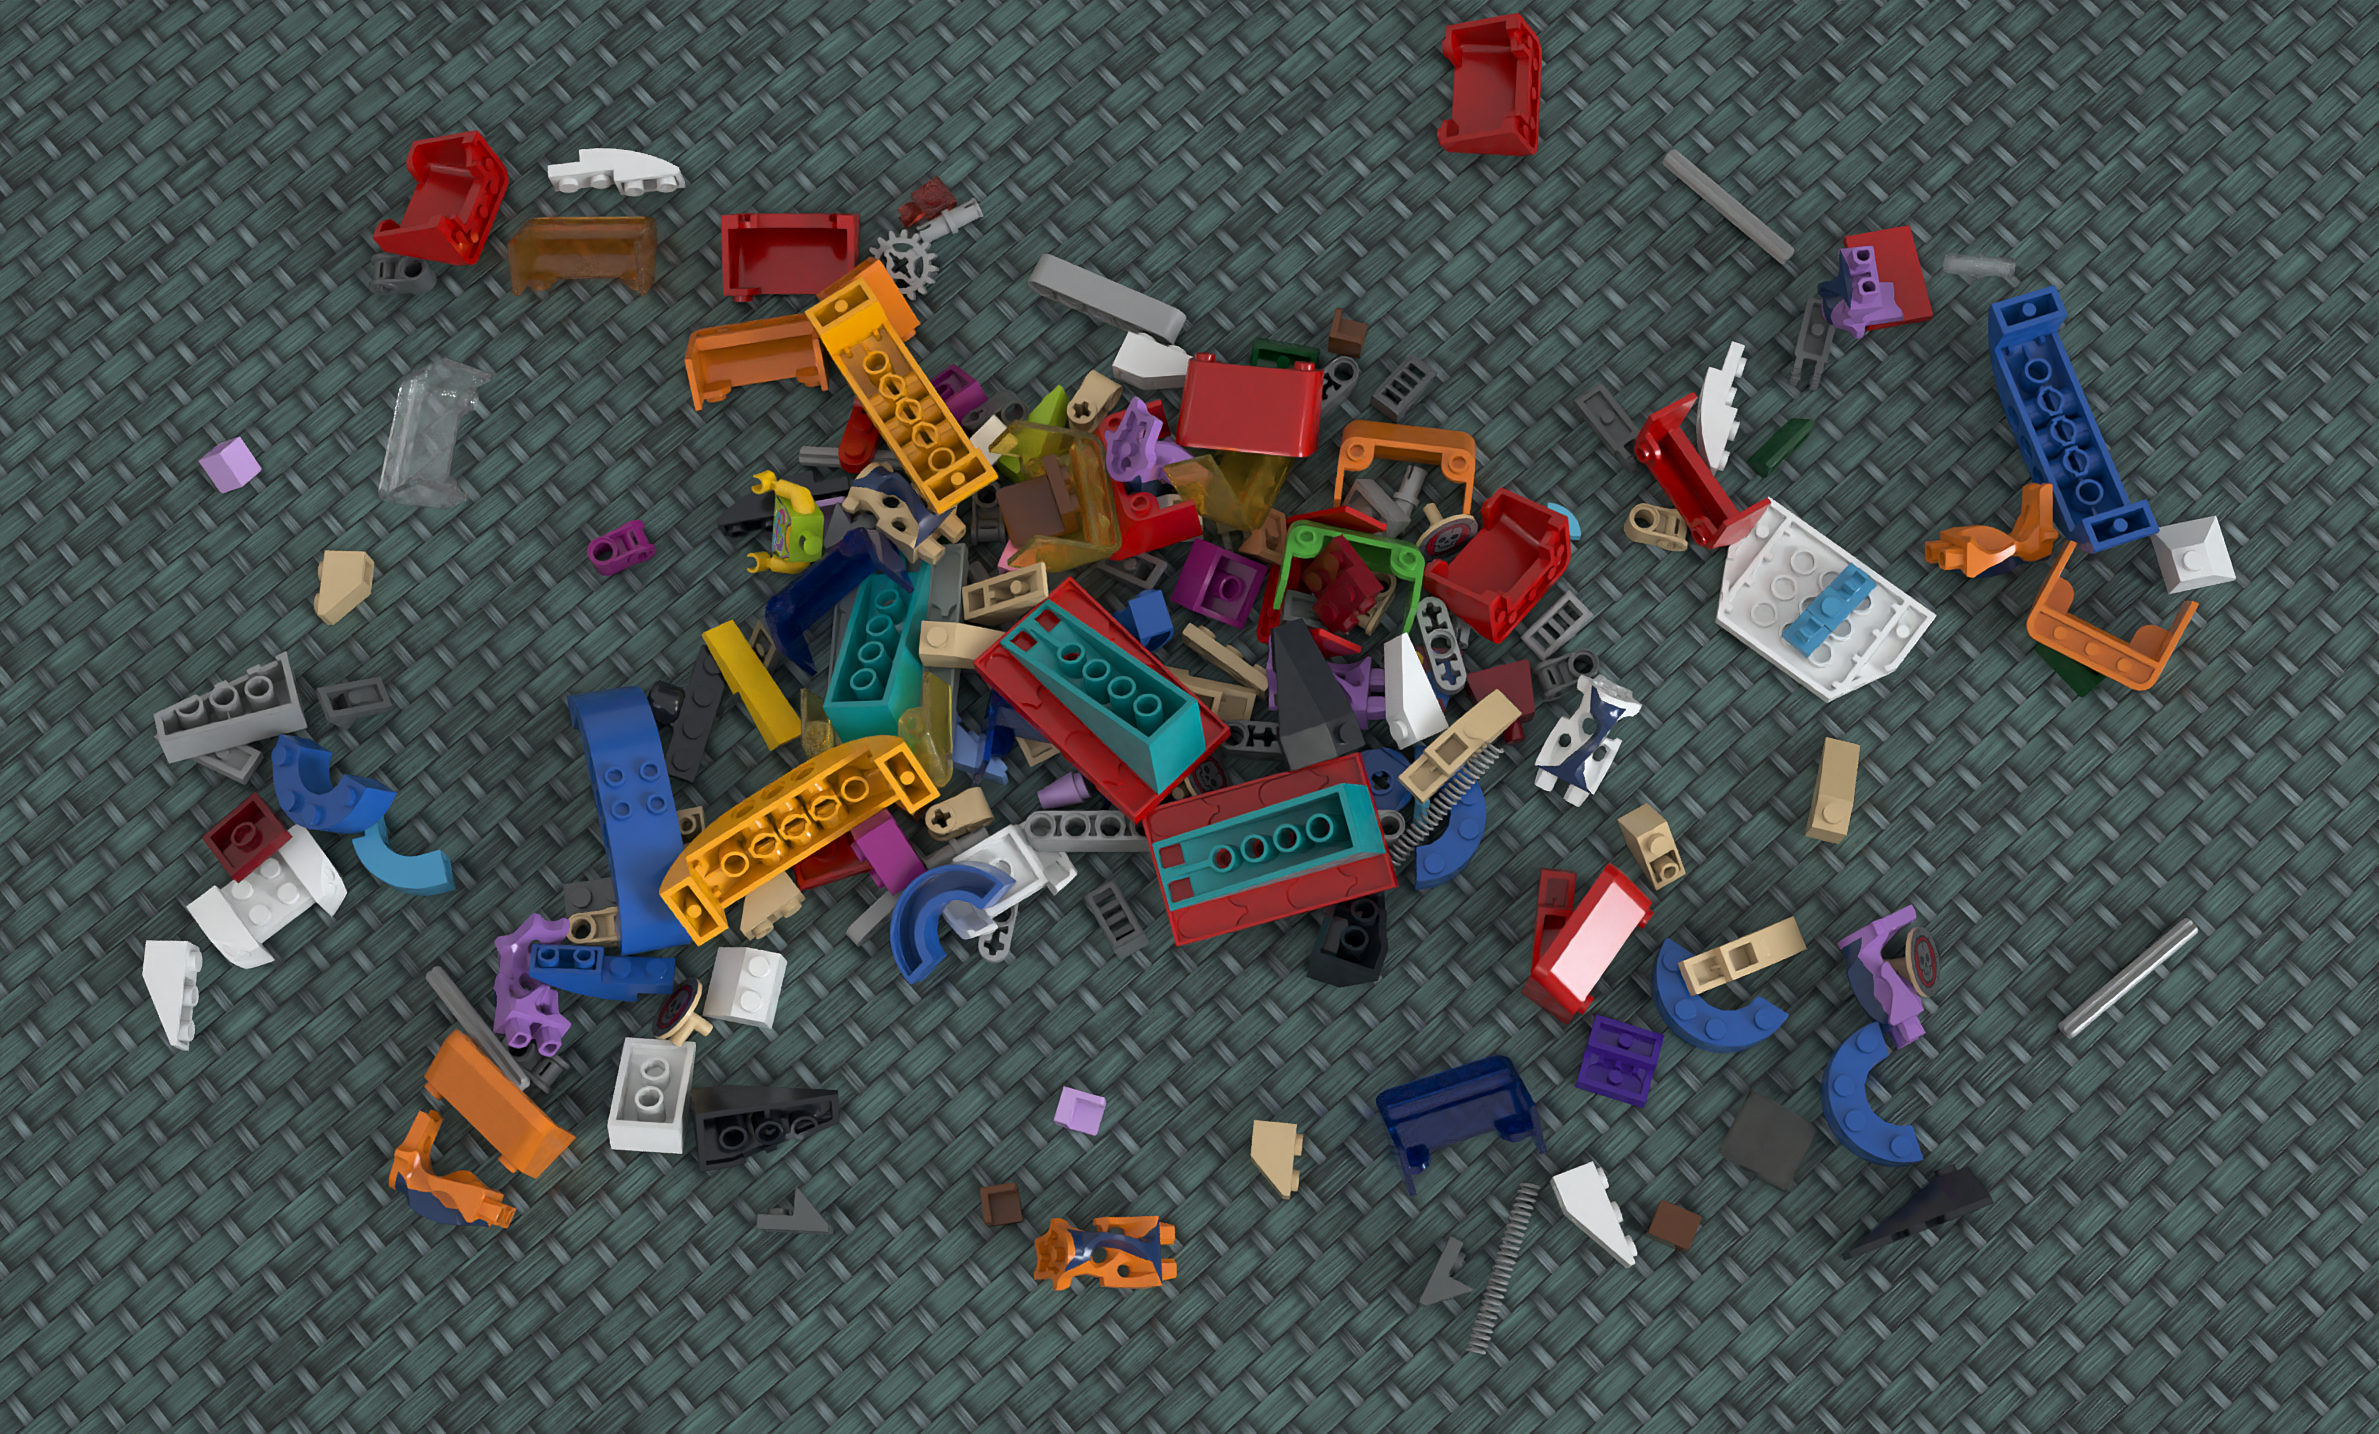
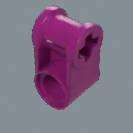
[587,520,657,576]

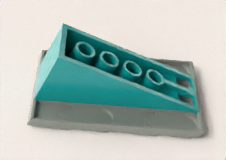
[821,543,969,764]

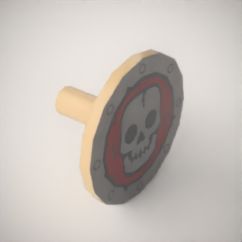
[1416,503,1478,561]
[1172,752,1232,800]
[1883,927,1940,997]
[651,977,713,1047]

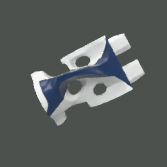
[1534,674,1642,807]

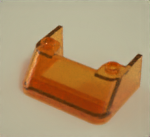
[507,217,657,296]

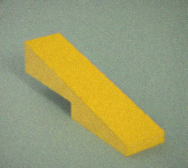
[702,619,808,751]

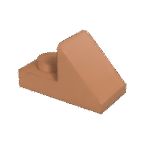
[1238,502,1287,566]

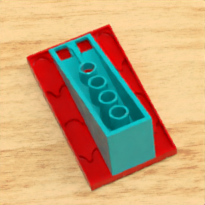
[973,576,1231,825]
[1142,752,1399,946]

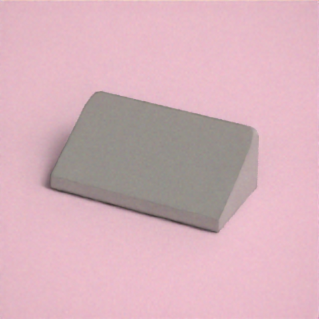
[1341,479,1411,538]

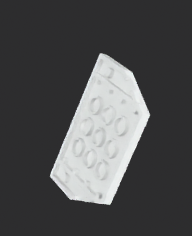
[1715,496,1937,703]

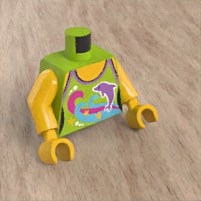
[747,470,824,574]

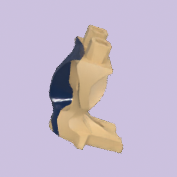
[841,461,966,566]

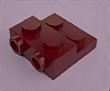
[1300,534,1384,634]
[201,792,293,884]

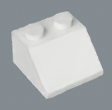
[702,947,787,1029]

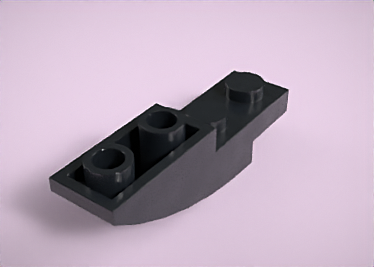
[717,470,851,538]

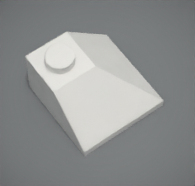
[2150,515,2236,594]

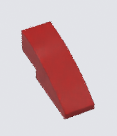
[1530,867,1577,974]

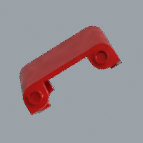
[1437,12,1542,156]
[372,130,509,266]
[721,213,860,302]
[1176,352,1324,457]
[1422,487,1571,644]

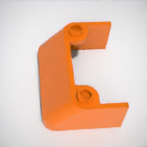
[684,313,830,411]
[1333,420,1476,515]
[2026,540,2199,691]
[424,1029,576,1179]

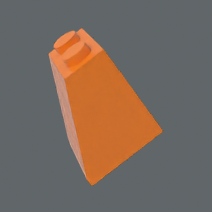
[816,257,920,343]

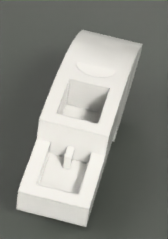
[548,148,685,197]
[1696,341,1747,476]

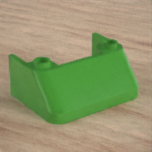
[1273,520,1425,635]

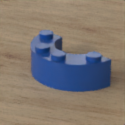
[1111,589,1174,653]
[272,734,397,834]
[1413,745,1486,890]
[890,861,1017,985]
[1651,938,1789,1053]
[1821,1021,1924,1167]

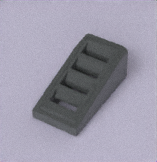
[1370,353,1438,423]
[1084,879,1149,960]

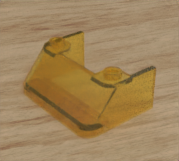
[988,419,1122,573]
[1163,450,1295,532]
[801,672,953,788]

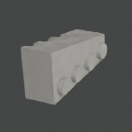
[153,651,308,764]

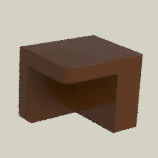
[1328,308,1368,359]
[980,1182,1023,1228]
[1644,1200,1702,1253]

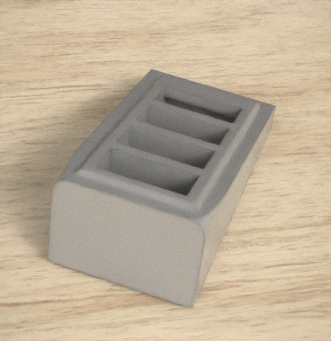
[1520,590,1594,661]

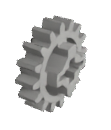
[869,230,939,301]

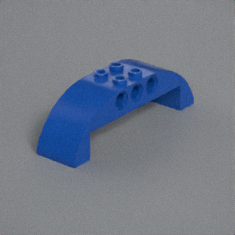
[1988,285,2160,554]
[567,685,691,956]

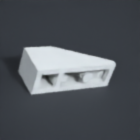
[1384,632,1449,750]

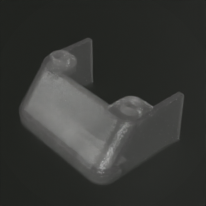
[378,357,493,510]

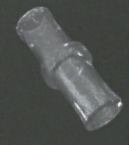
[1943,252,2015,279]

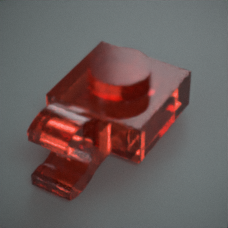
[897,176,957,229]

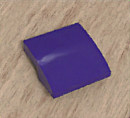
[1575,1014,1664,1108]

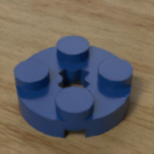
[1361,748,1413,813]

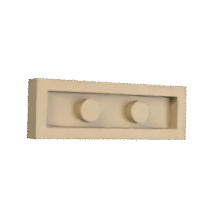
[1182,623,1269,701]

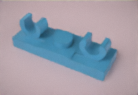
[1781,562,1877,659]

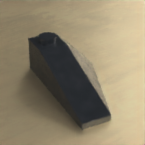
[1270,618,1365,772]
[1306,891,1388,988]
[690,1085,840,1172]
[1842,1164,1994,1261]

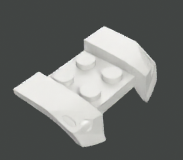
[941,821,1077,939]
[186,824,347,969]

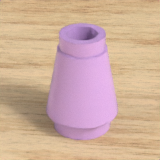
[1037,771,1091,810]

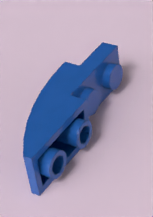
[528,944,676,1002]

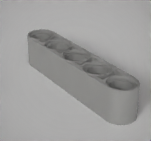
[1027,254,1187,347]

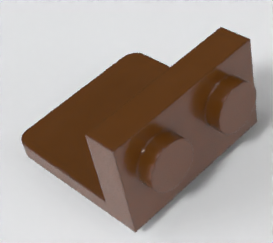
[996,453,1081,549]

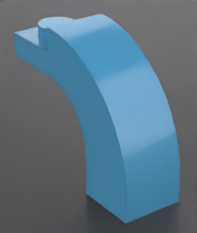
[352,815,456,896]

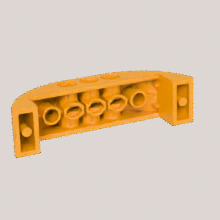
[804,276,998,516]
[659,735,940,947]

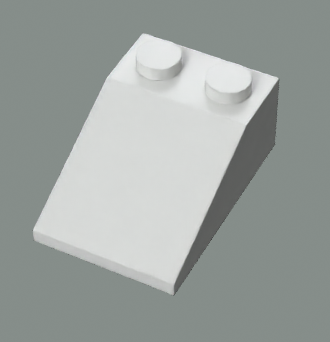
[607,1037,696,1154]

